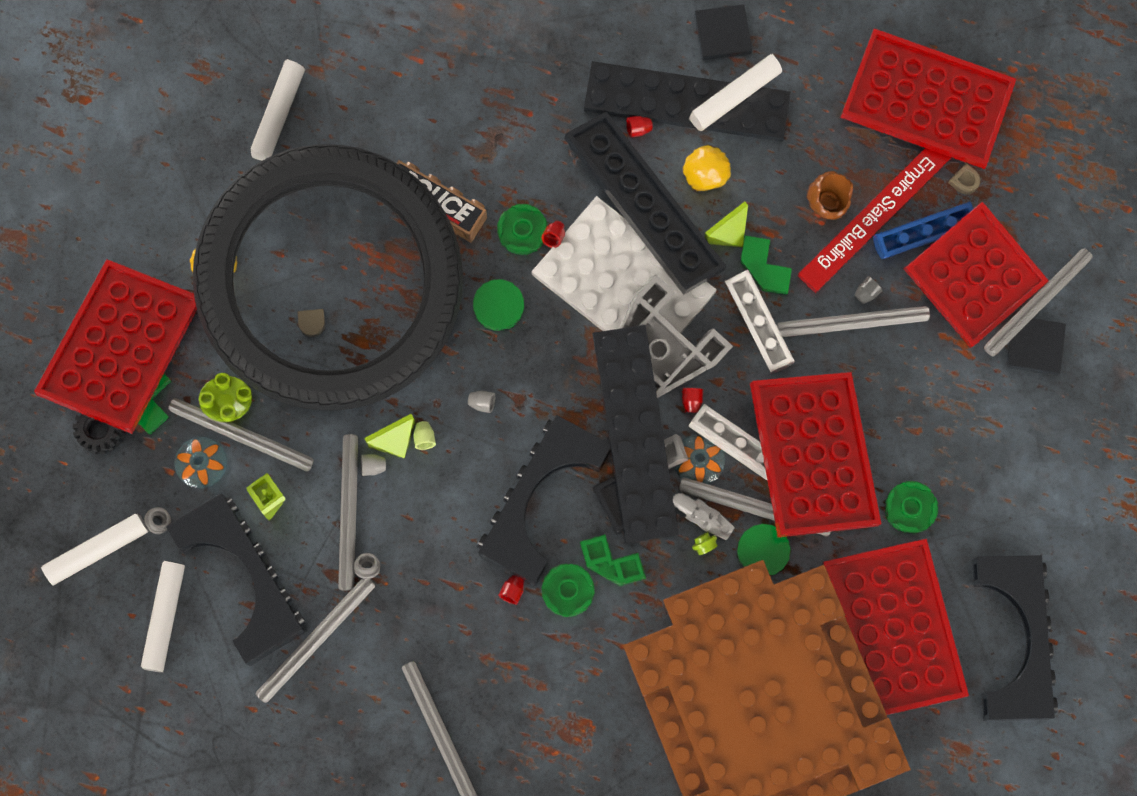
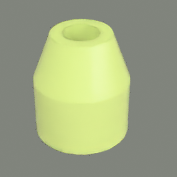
[413,421,436,450]

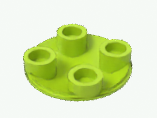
[199,373,252,422]

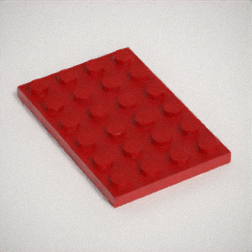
[840,28,1017,169]
[34,259,197,434]
[750,372,881,537]
[822,539,969,715]

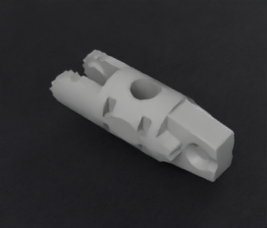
[672,493,735,540]

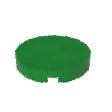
[497,204,548,255]
[473,279,524,331]
[885,481,938,534]
[737,524,791,577]
[542,564,595,617]

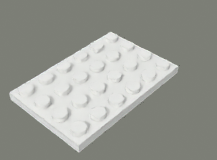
[531,196,717,333]

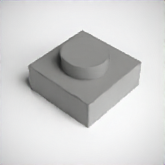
[664,434,688,469]

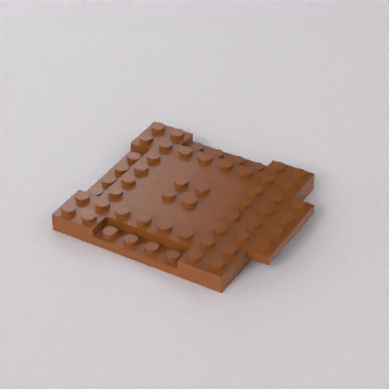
[623,560,911,796]

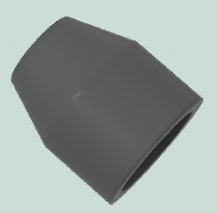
[854,276,883,304]

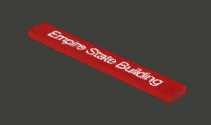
[798,148,952,293]

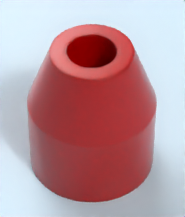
[626,116,653,138]
[541,221,565,248]
[682,388,703,413]
[498,575,524,605]

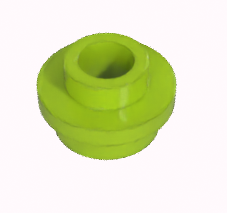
[692,532,718,555]

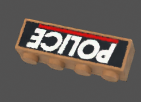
[397,160,487,243]

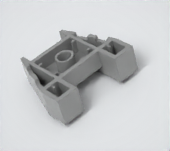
[620,275,733,398]

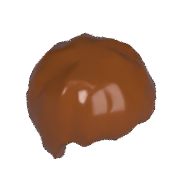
[807,171,853,220]

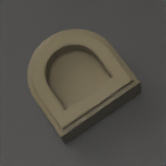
[948,163,980,195]
[297,309,325,337]

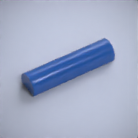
[873,201,973,259]

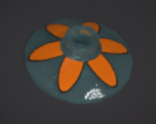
[674,434,726,484]
[174,437,227,489]

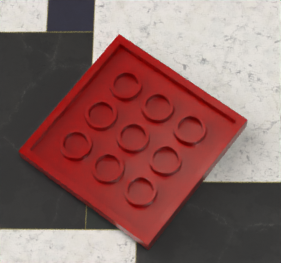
[903,202,1049,348]

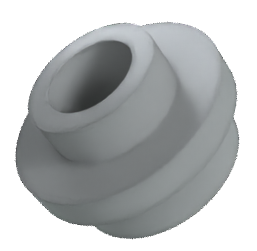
[144,507,171,534]
[354,553,381,579]

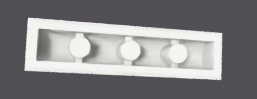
[689,54,782,131]
[251,59,305,161]
[725,270,795,374]
[688,404,767,480]
[41,514,149,586]
[141,561,185,672]

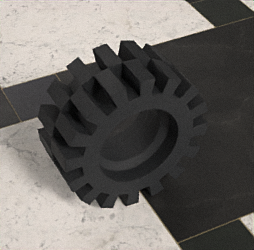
[72,414,124,454]

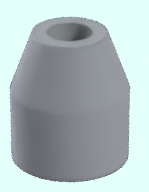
[468,390,495,413]
[361,454,386,476]

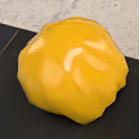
[683,145,731,191]

